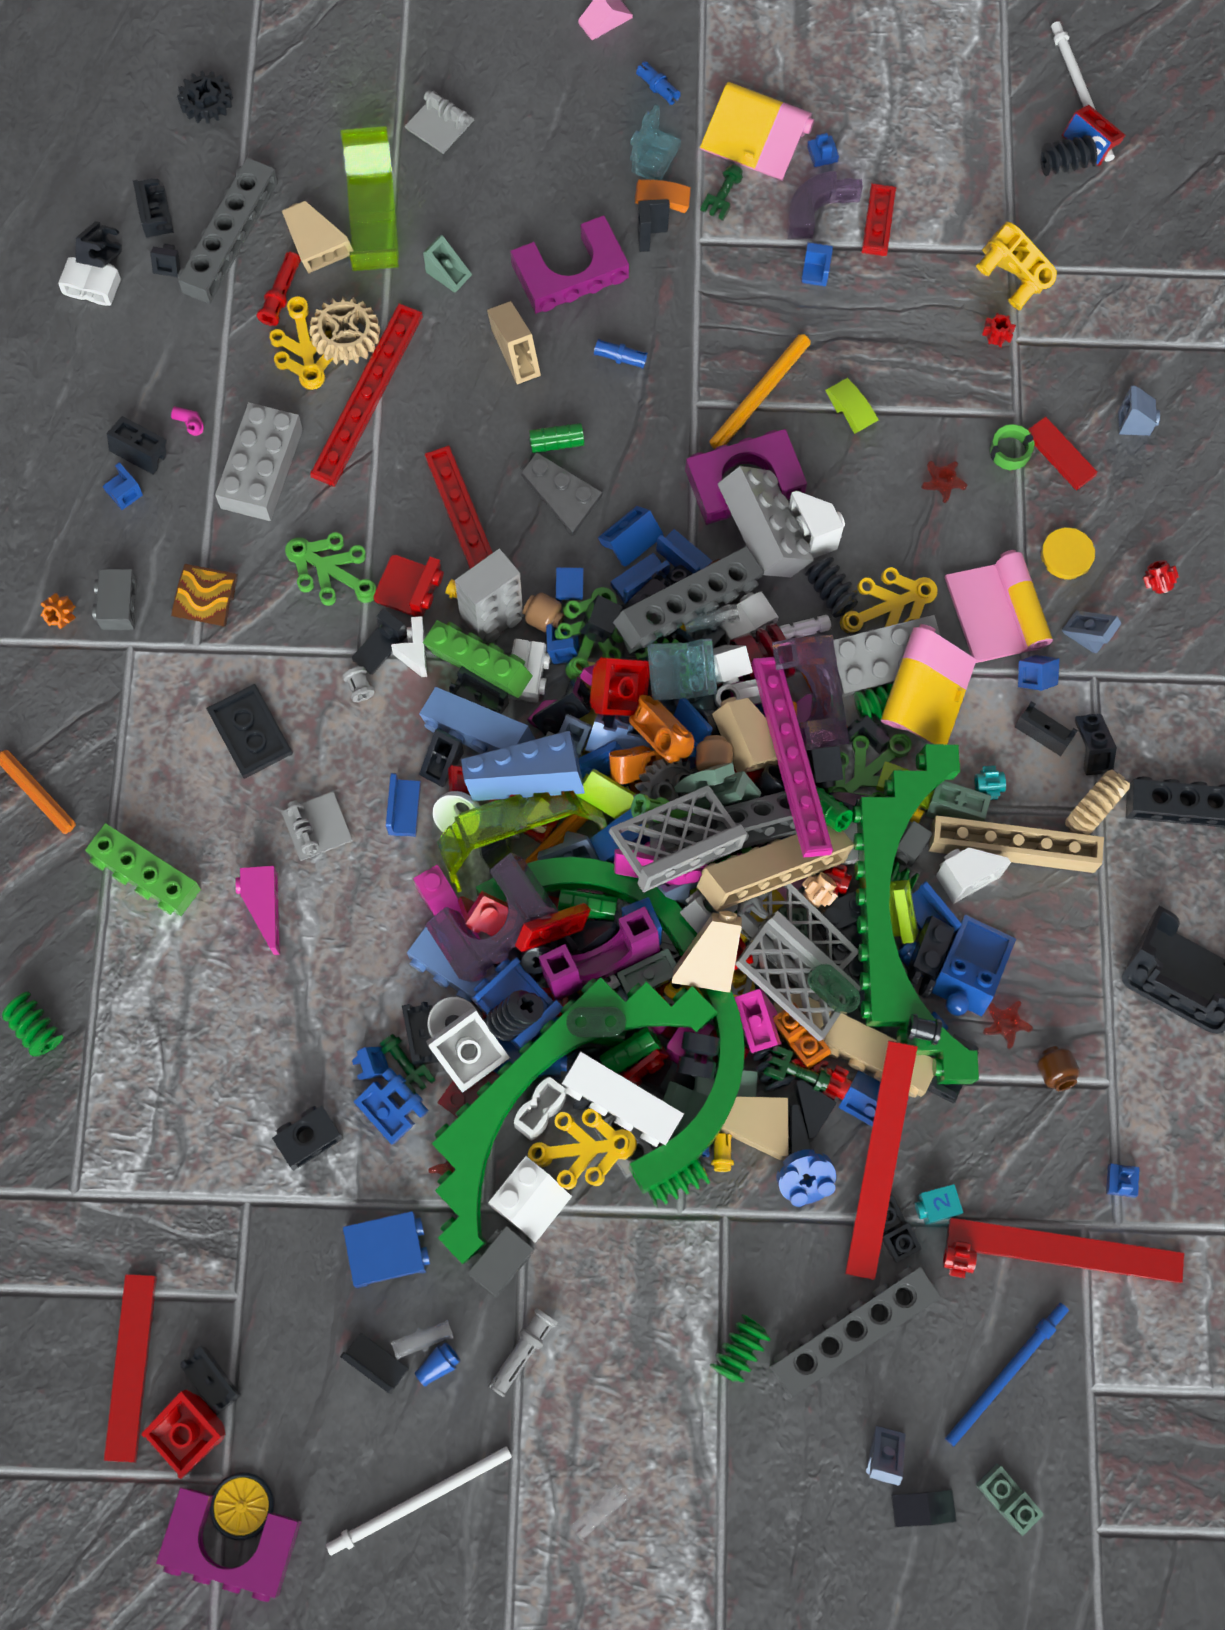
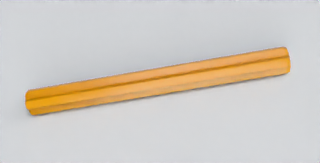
[710,334,811,449]

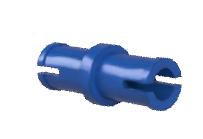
[636,61,681,105]
[594,339,648,369]

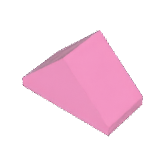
[578,0,632,40]

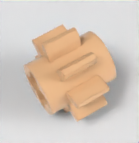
[802,872,838,908]

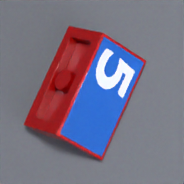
[1062,104,1126,166]

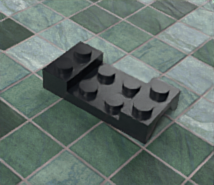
[812,891,908,1013]

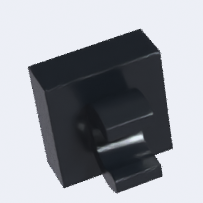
[150,244,180,277]

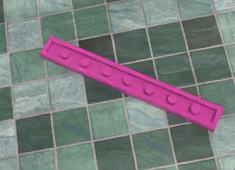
[752,657,833,858]

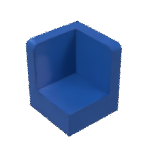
[801,242,833,286]
[103,462,143,510]
[556,568,583,604]
[546,623,580,664]
[1018,655,1060,691]

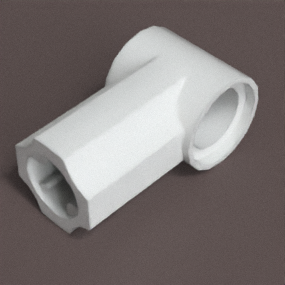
[714,679,762,708]

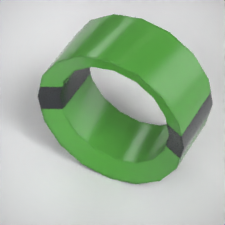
[989,424,1035,470]

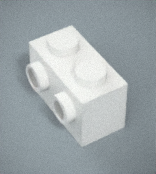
[695,645,753,685]

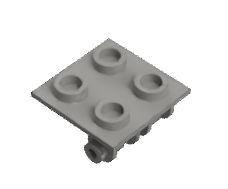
[404,91,474,154]
[281,792,353,861]

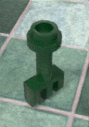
[700,164,743,221]
[380,1033,436,1094]
[764,1046,831,1091]

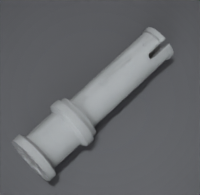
[488,1307,558,1397]

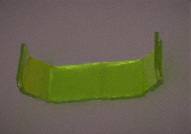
[340,126,399,271]
[437,790,607,893]

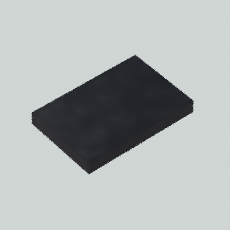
[206,684,293,779]

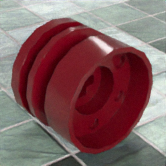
[729,623,795,681]

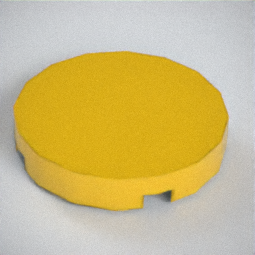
[1041,527,1095,580]

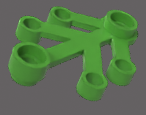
[285,532,376,606]
[555,587,624,680]
[826,733,912,797]

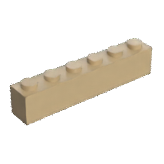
[928,816,1104,873]
[697,826,855,912]
[772,987,934,1098]

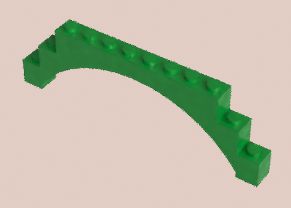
[852,744,979,1084]
[432,977,718,1264]

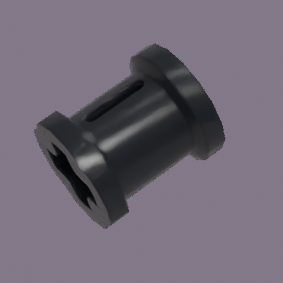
[906,1013,942,1045]

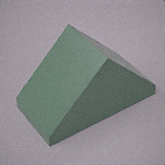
[423,235,472,292]

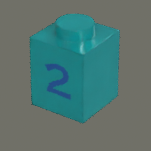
[915,1184,963,1225]

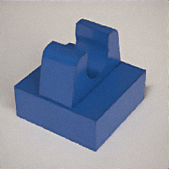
[807,133,839,167]
[352,1047,389,1080]
[1106,1164,1140,1198]

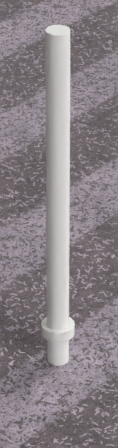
[1051,21,1115,162]
[326,1446,512,1555]

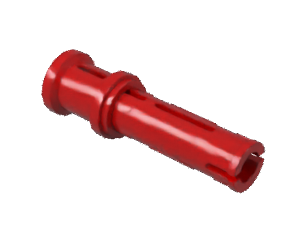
[256,252,301,326]

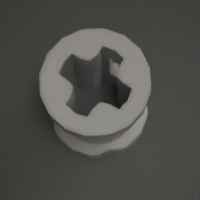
[343,666,375,702]

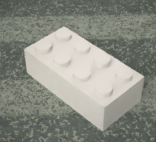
[562,1052,684,1147]

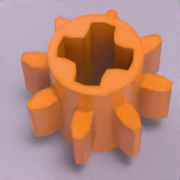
[41,593,76,629]

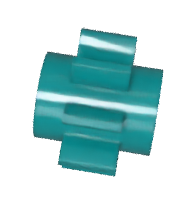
[974,765,1006,800]

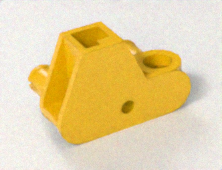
[976,222,1057,310]

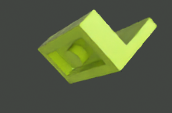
[576,769,636,819]
[889,880,918,944]

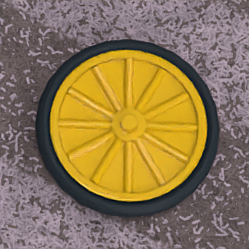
[209,1473,274,1540]

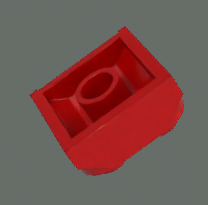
[590,657,652,716]
[141,1389,226,1480]

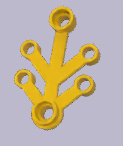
[269,296,333,390]
[840,567,937,634]
[528,1108,637,1189]

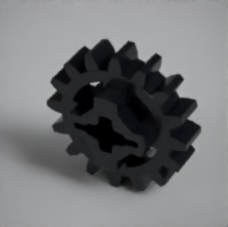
[177,71,233,124]

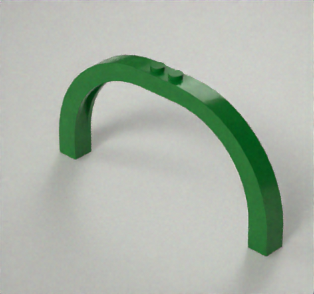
[476,857,745,1194]

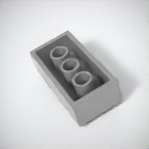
[215,402,303,521]
[718,466,814,578]
[455,548,523,644]
[825,615,940,698]

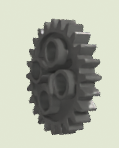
[633,759,711,838]

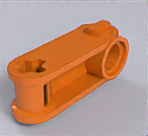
[629,695,694,763]

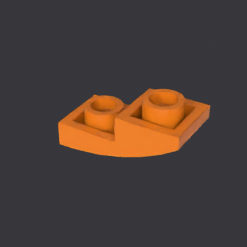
[635,180,691,213]
[773,1002,831,1069]

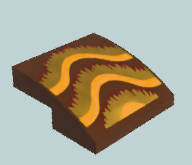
[171,564,238,627]

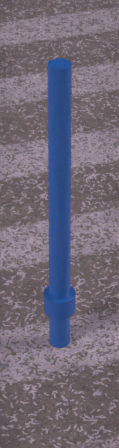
[945,1303,1069,1447]

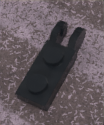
[907,916,955,998]

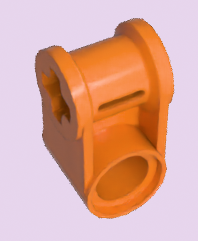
[609,745,664,784]

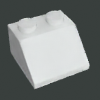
[789,491,845,559]
[936,848,1011,904]
[426,1007,510,1093]
[488,1156,572,1243]

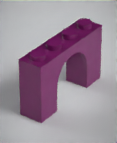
[511,215,629,314]
[685,429,807,525]
[539,906,660,1001]
[156,1487,302,1602]

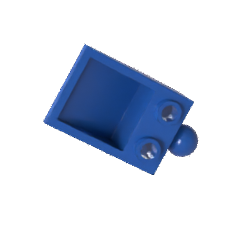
[932,915,1016,1017]

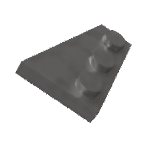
[522,453,602,537]

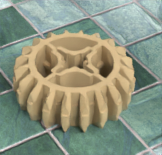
[309,297,380,366]
[1065,770,1130,835]

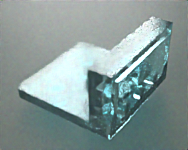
[630,104,681,180]
[647,639,717,700]

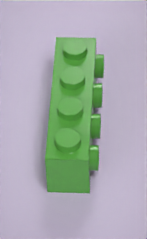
[422,620,533,699]
[85,823,201,916]

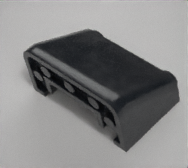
[1122,905,1225,1034]

